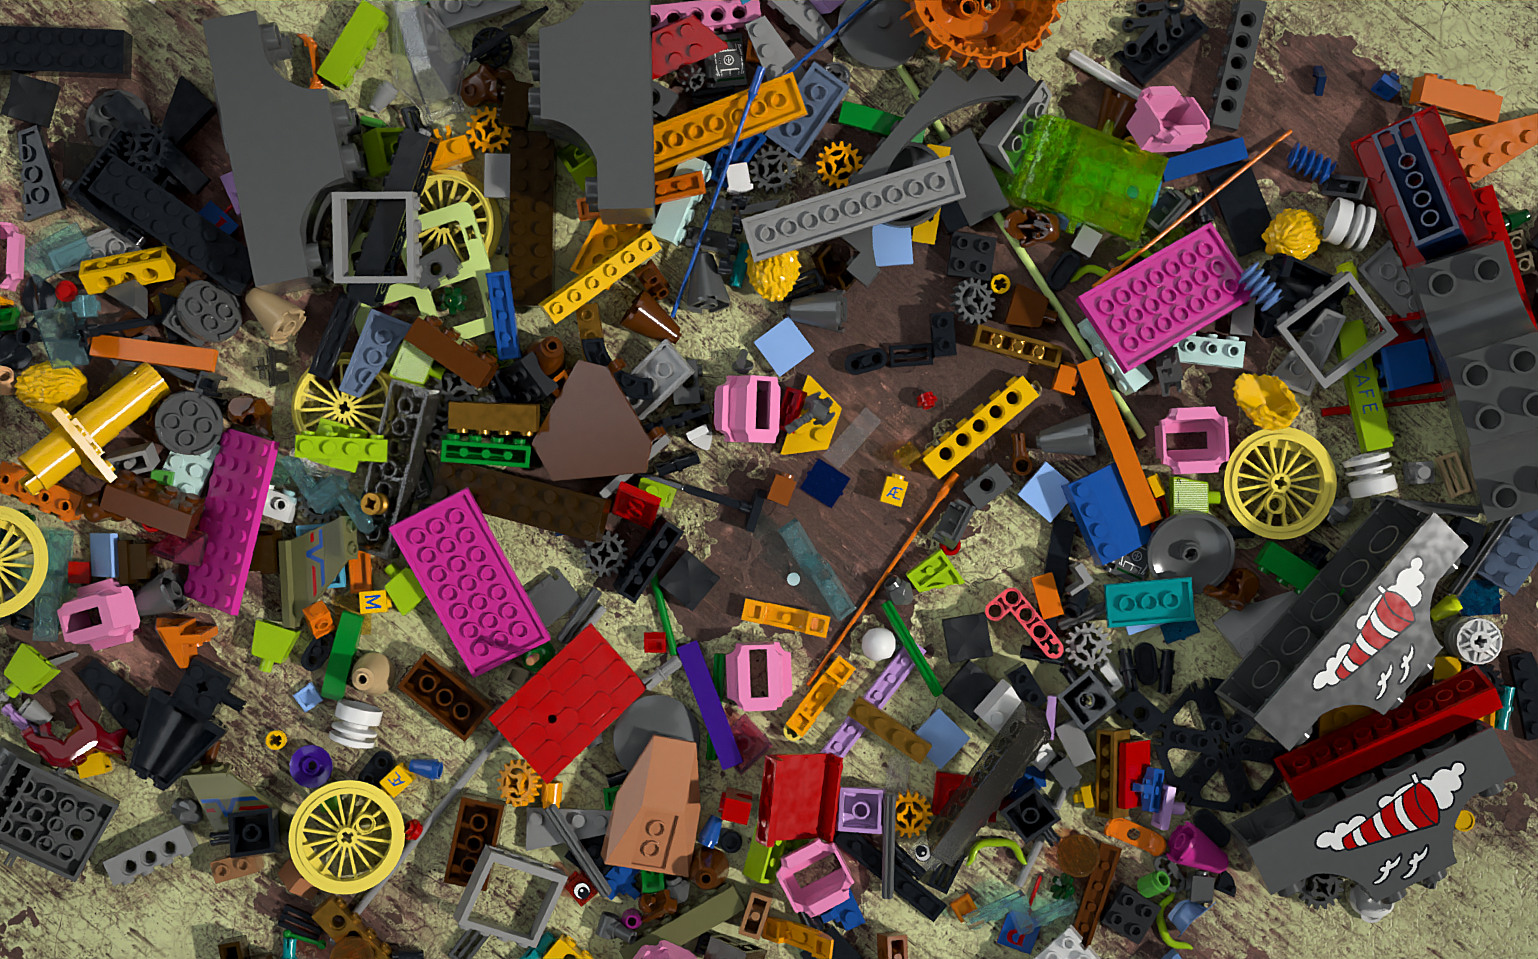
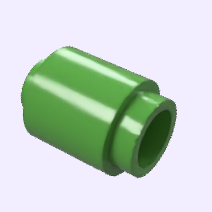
[1137,871,1170,898]

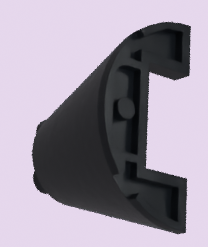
[1254,253,1350,338]
[130,687,229,791]

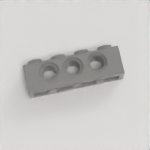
[102,824,199,886]

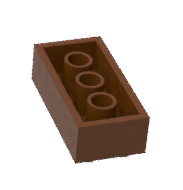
[404,315,501,389]
[100,470,206,539]
[397,651,496,742]
[443,793,507,891]

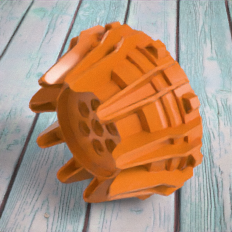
[900,0,1067,71]

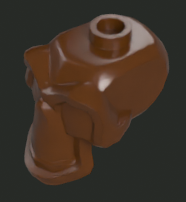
[458,62,516,108]
[1004,206,1061,248]
[227,393,275,440]
[81,482,126,523]
[1203,568,1260,612]

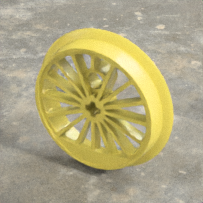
[400,169,502,272]
[291,352,403,463]
[1224,427,1337,539]
[0,506,49,618]
[289,780,405,894]

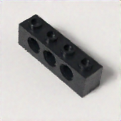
[612,514,684,603]

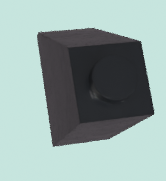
[161,76,218,147]

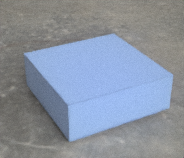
[293,682,324,713]

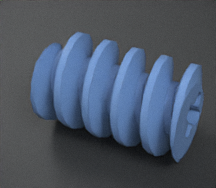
[1238,262,1284,312]

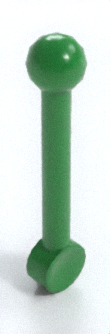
[283,929,327,949]

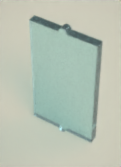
[24,222,93,284]
[33,307,89,369]

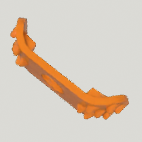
[296,33,325,89]
[1103,817,1166,856]

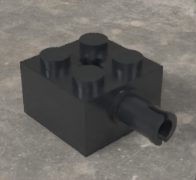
[172,655,247,717]
[1056,662,1123,732]
[998,777,1061,847]
[209,808,282,859]

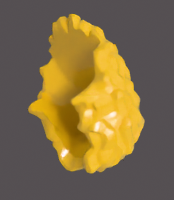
[1261,208,1324,260]
[745,249,801,302]
[14,359,89,413]
[1232,373,1300,431]

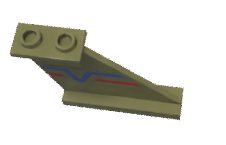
[278,515,358,628]
[182,762,306,846]

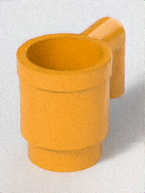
[533,780,563,809]

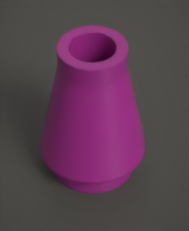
[621,908,642,930]

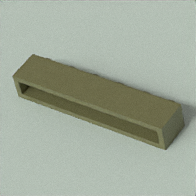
[619,882,746,959]

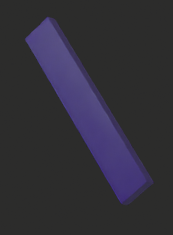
[677,640,744,770]

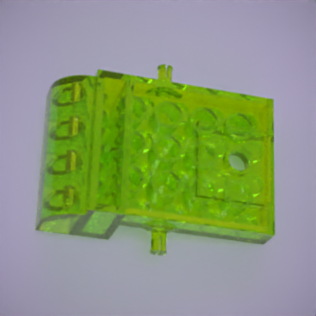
[1007,114,1169,242]

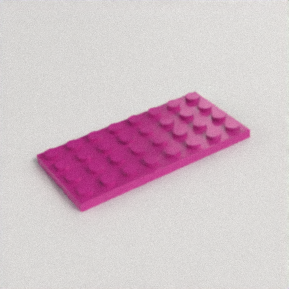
[1075,222,1255,374]
[183,428,280,616]
[389,487,551,678]

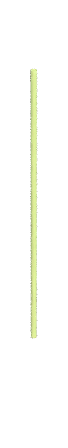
[895,65,1146,439]

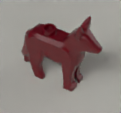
[20,698,128,769]

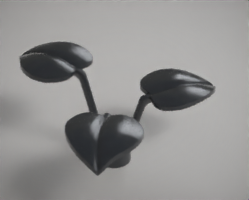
[0,274,92,370]

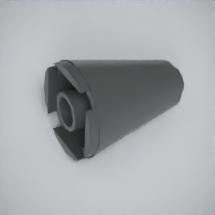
[687,251,730,313]
[787,289,848,333]
[1036,413,1097,456]
[133,569,189,617]

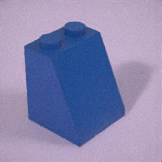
[1372,338,1435,392]

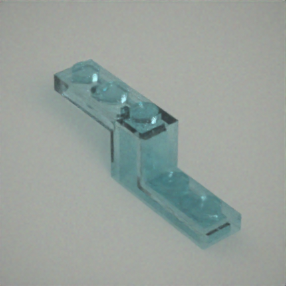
[280,455,376,534]
[778,518,856,621]
[32,530,74,642]
[962,889,1078,935]

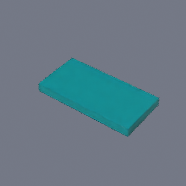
[1103,577,1195,628]

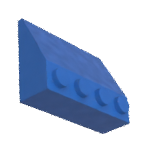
[1061,462,1152,566]

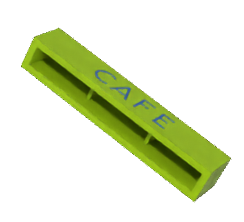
[1334,319,1394,454]

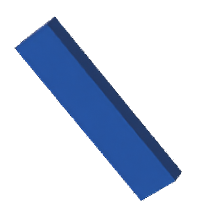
[1158,137,1249,183]
[486,270,522,361]

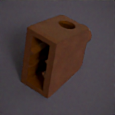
[1003,283,1058,329]

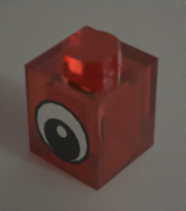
[565,870,598,907]

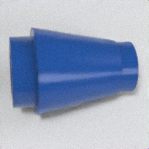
[409,759,443,780]
[697,815,723,849]

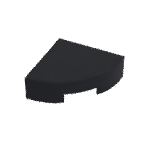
[1214,870,1236,898]

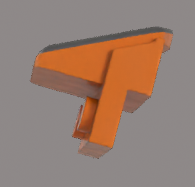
[155,618,218,668]

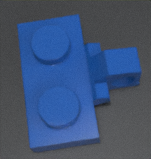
[1132,767,1165,813]
[604,866,642,901]
[820,888,866,931]

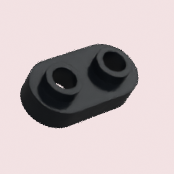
[844,348,887,375]
[301,632,335,671]
[358,750,395,787]

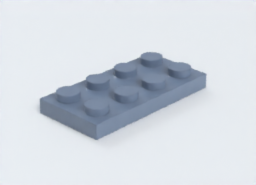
[765,62,850,160]
[1476,509,1538,597]

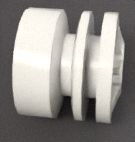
[1322,197,1376,252]
[1342,451,1398,498]
[1444,616,1502,664]
[328,700,383,749]

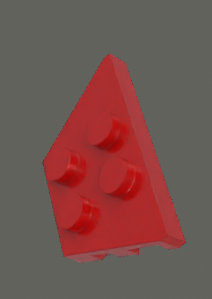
[652,14,728,80]

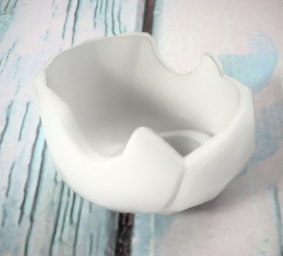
[862,628,895,661]

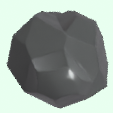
[1325,496,1353,526]
[884,575,914,605]
[171,797,204,825]
[664,874,690,903]

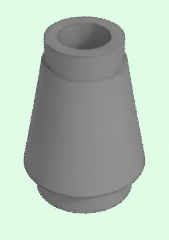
[368,80,399,113]
[18,698,53,725]

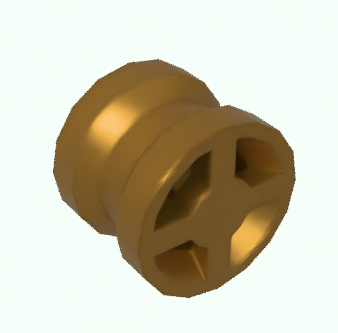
[361,493,389,515]

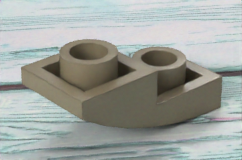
[1508,228,1535,276]

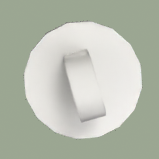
[1349,885,1394,923]

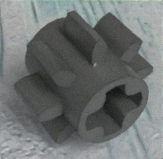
[677,63,705,92]

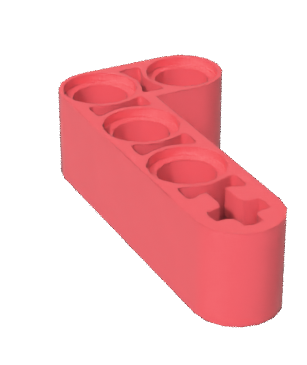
[985,587,1064,659]

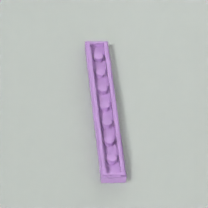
[819,642,926,758]

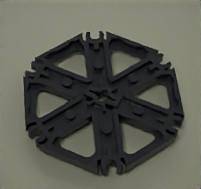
[1153,676,1292,814]

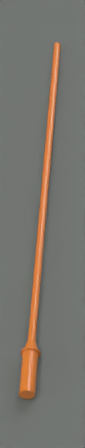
[1092,129,1292,288]
[806,471,960,687]

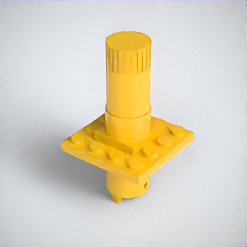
[17,362,171,496]

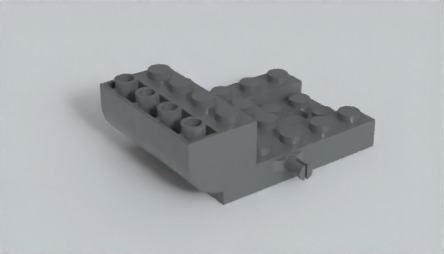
[0,738,120,882]

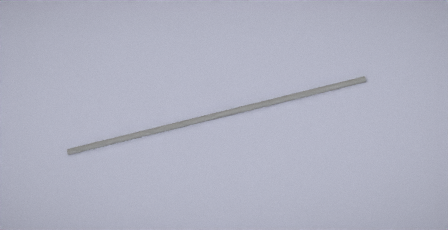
[328,604,607,946]

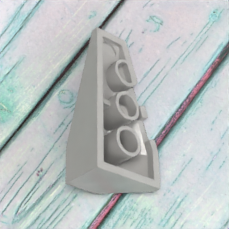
[978,80,1052,175]
[1213,590,1299,659]

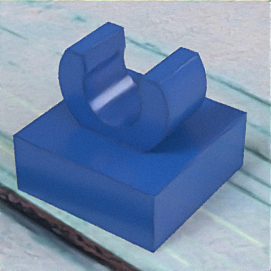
[1370,71,1402,102]

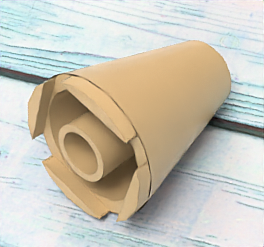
[245,287,306,344]
[352,652,396,696]

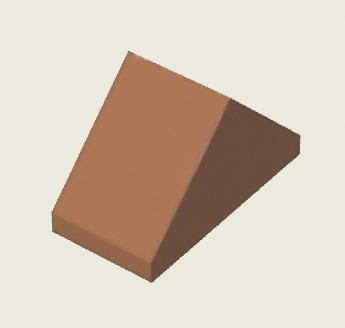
[277,857,320,900]

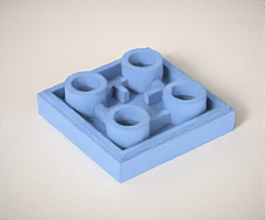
[872,224,913,267]
[754,316,814,377]
[1017,461,1069,523]
[90,533,120,578]
[915,708,970,770]

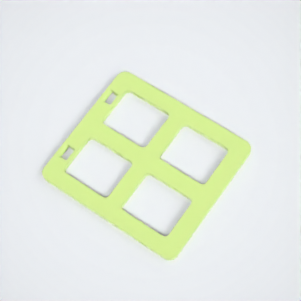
[332,202,494,365]

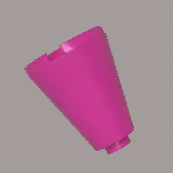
[1166,821,1229,874]

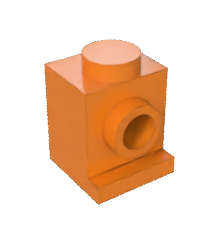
[1050,362,1079,396]
[302,600,336,639]

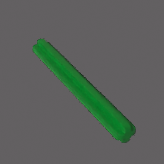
[881,600,944,697]
[706,653,726,761]

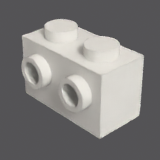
[262,484,300,523]

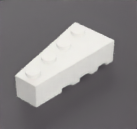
[974,679,1056,772]

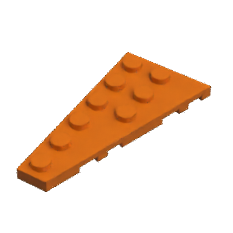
[1449,112,1538,185]

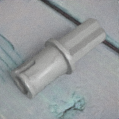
[642,655,683,691]

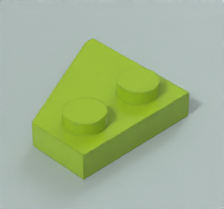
[906,548,965,592]

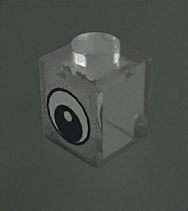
[907,836,944,871]

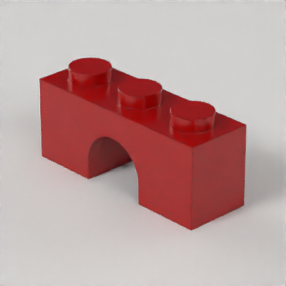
[718,787,752,825]

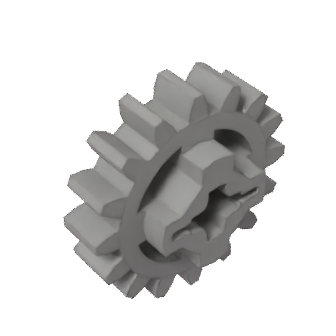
[1064,622,1112,670]

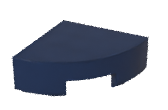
[1313,66,1327,96]

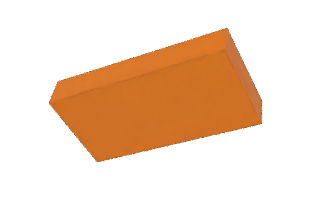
[348,548,374,594]
[1031,572,1064,620]

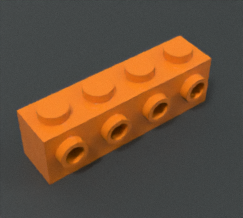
[1409,73,1503,125]
[0,461,87,522]

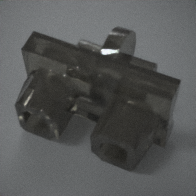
[252,347,289,388]

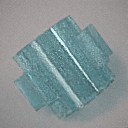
[72,295,101,318]

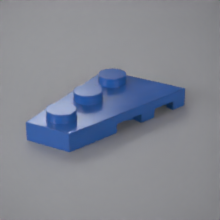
[711,133,767,190]

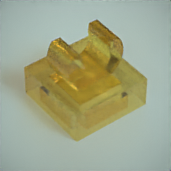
[892,441,921,471]

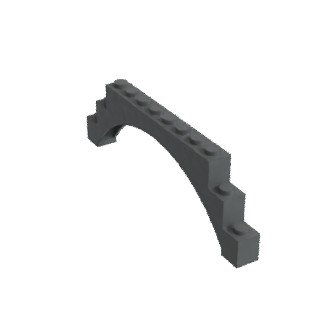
[840,66,1036,289]

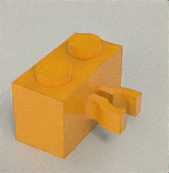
[431,125,475,171]

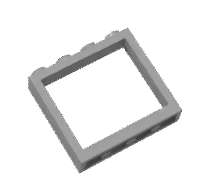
[332,192,423,283]
[1274,271,1398,389]
[453,844,568,948]

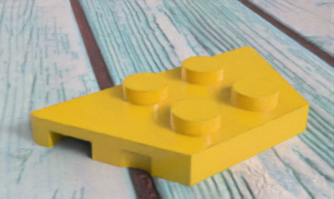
[780,375,842,455]

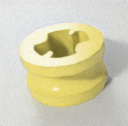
[784,724,801,741]

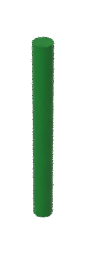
[650,572,678,656]

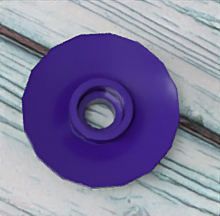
[289,745,333,788]

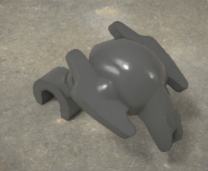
[784,392,835,434]

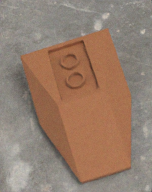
[601,735,701,877]

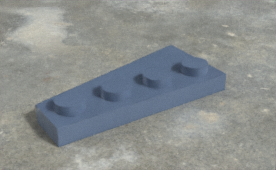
[339,309,412,398]

